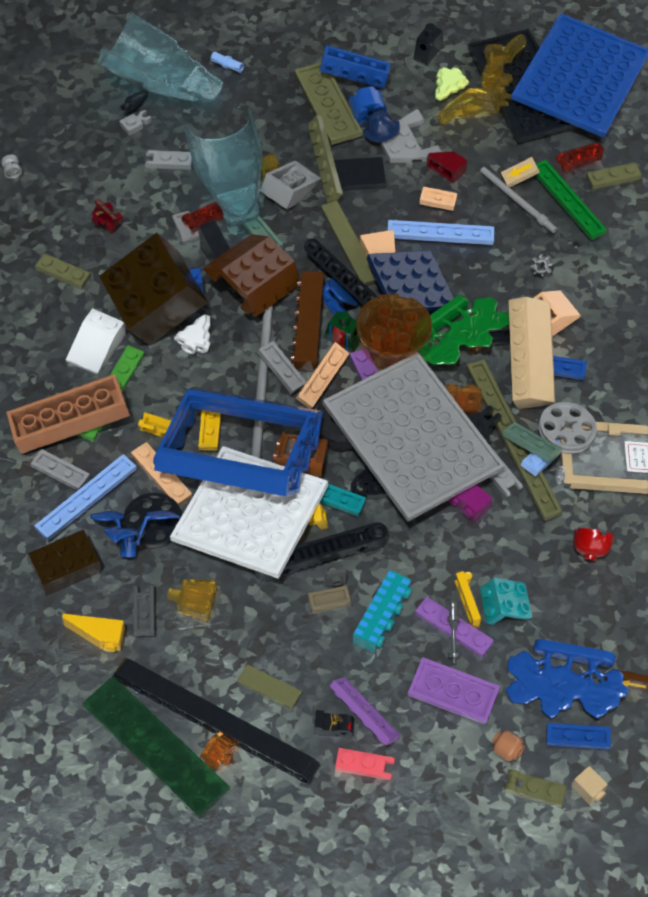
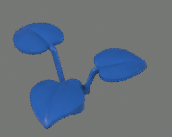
[90,510,181,557]

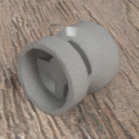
[1,154,22,179]

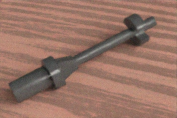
[447,602,460,664]

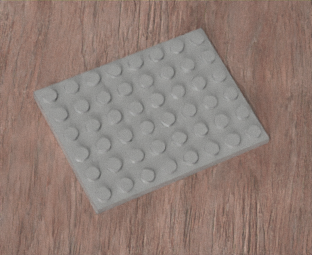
[322,352,505,522]

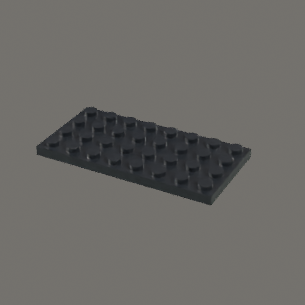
[467,29,577,143]

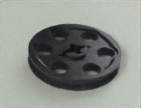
[123,493,182,548]

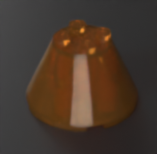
[356,294,432,367]

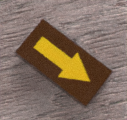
[613,669,648,692]

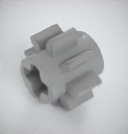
[530,253,554,277]

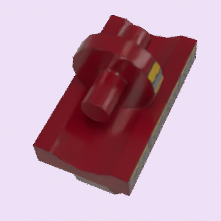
[92,199,123,233]

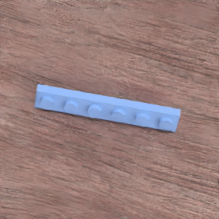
[388,220,494,245]
[34,454,137,541]

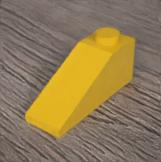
[62,614,125,652]

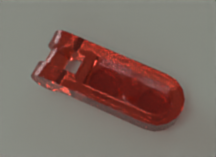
[556,143,604,173]
[181,202,227,233]

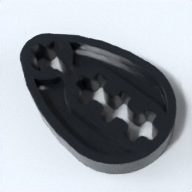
[350,467,389,500]

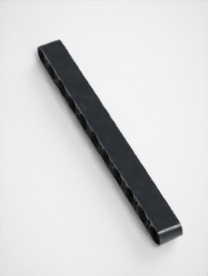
[113,658,320,784]

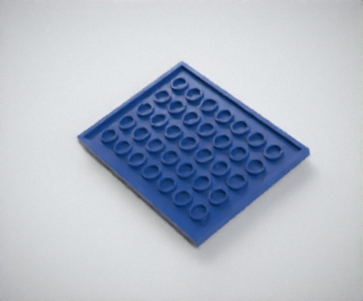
[511,13,648,138]

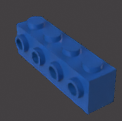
[319,45,391,89]

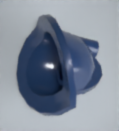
[363,109,400,142]

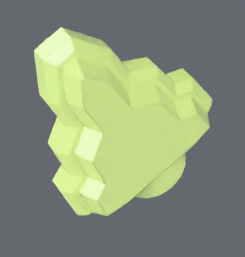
[435,67,469,101]

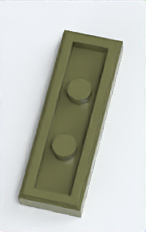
[237,664,302,711]

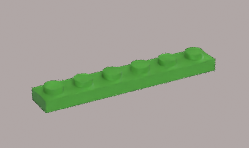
[77,345,145,442]

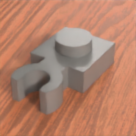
[119,110,152,136]

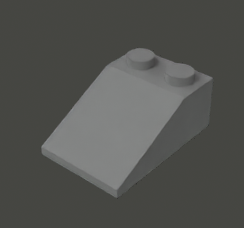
[260,161,321,209]

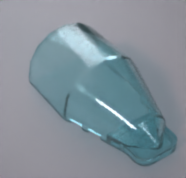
[98,12,223,103]
[184,108,264,226]

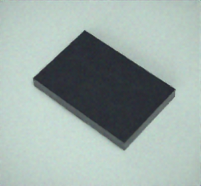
[334,157,386,190]

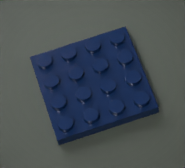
[366,251,454,314]

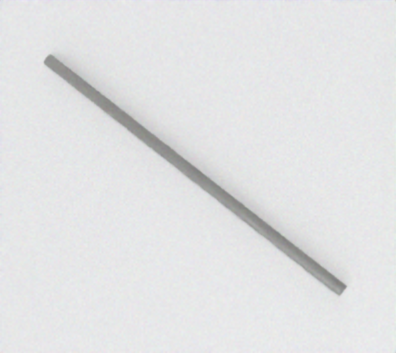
[251,305,273,459]

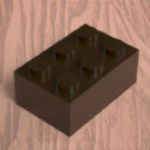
[28,529,102,596]

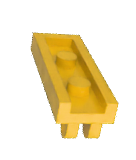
[455,571,481,628]

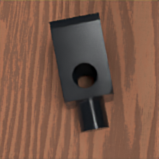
[413,23,443,66]

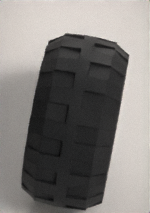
[316,397,354,451]

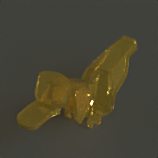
[437,34,527,125]

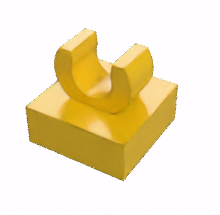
[309,503,328,530]

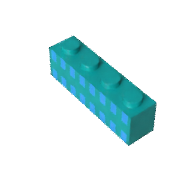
[353,570,413,653]

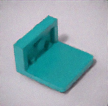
[480,577,532,625]

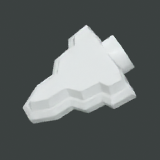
[174,314,211,354]

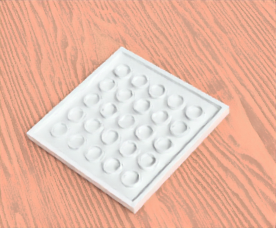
[170,446,328,579]

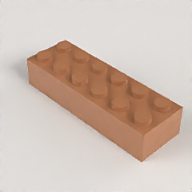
[6,374,130,454]

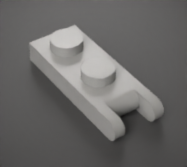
[145,150,193,170]
[489,455,523,498]

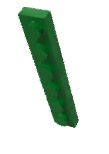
[535,159,607,241]

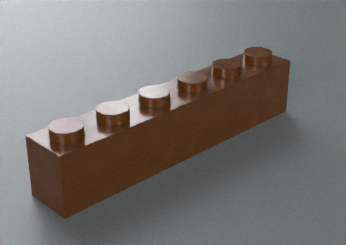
[291,271,324,372]

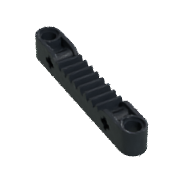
[255,522,388,582]

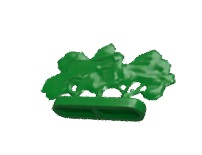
[410,295,510,365]

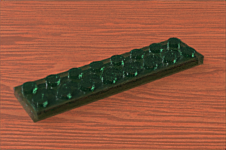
[82,676,230,819]

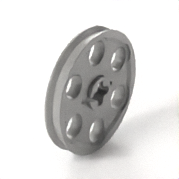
[538,402,597,454]

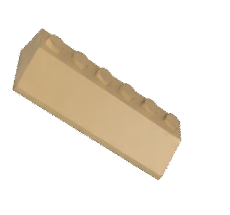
[509,297,555,409]

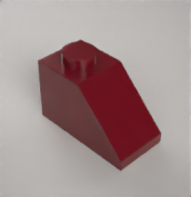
[427,152,468,184]

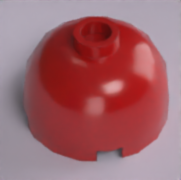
[573,528,614,561]

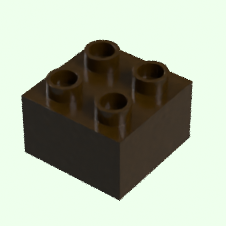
[99,232,208,345]

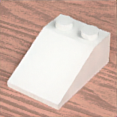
[66,308,126,375]

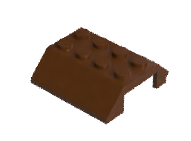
[203,234,299,317]

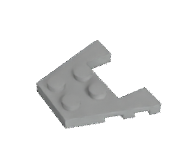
[379,109,441,163]

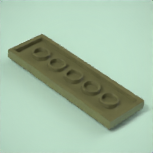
[294,62,363,145]

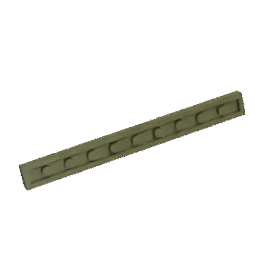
[466,359,563,521]

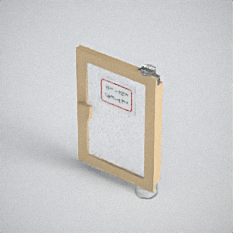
[555,422,648,494]

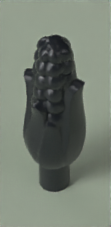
[121,90,148,111]

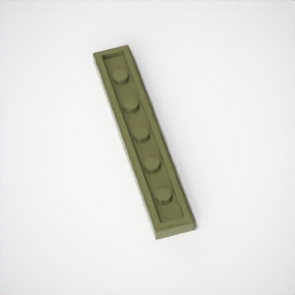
[321,200,377,286]

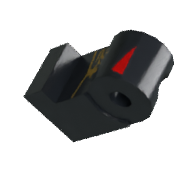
[314,710,354,737]

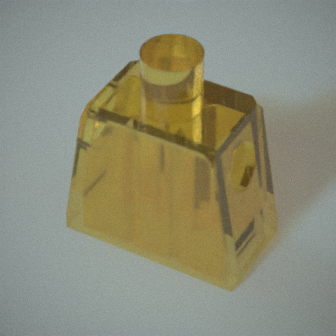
[167,579,217,623]

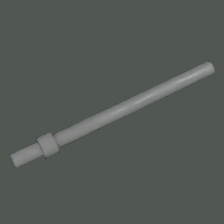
[480,167,558,234]

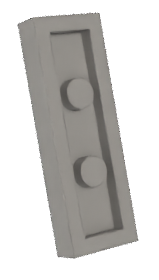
[257,341,306,395]
[31,449,91,491]

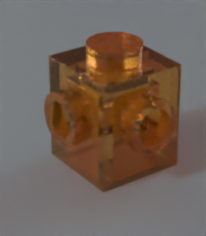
[200,732,237,769]

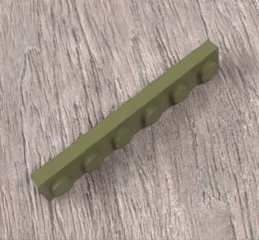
[307,115,343,203]

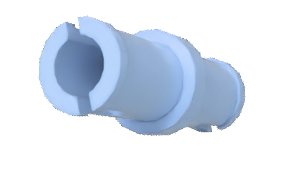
[211,52,244,73]

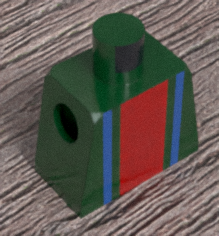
[324,311,363,353]

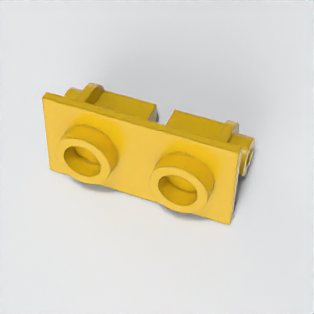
[138,412,172,437]

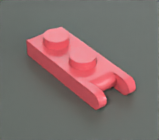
[335,748,395,780]

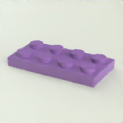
[407,657,500,725]

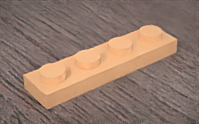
[296,342,349,409]
[131,442,193,507]

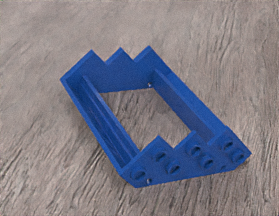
[153,388,323,496]

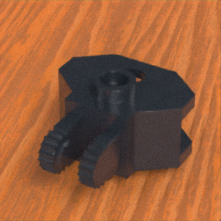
[465,405,502,445]

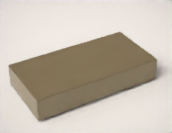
[308,585,351,614]

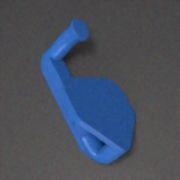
[322,278,374,327]

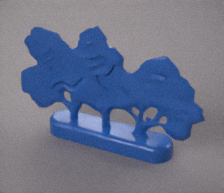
[506,639,629,719]

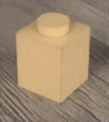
[571,766,608,805]

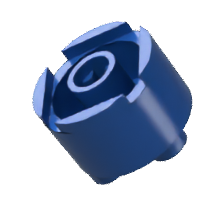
[349,87,387,126]

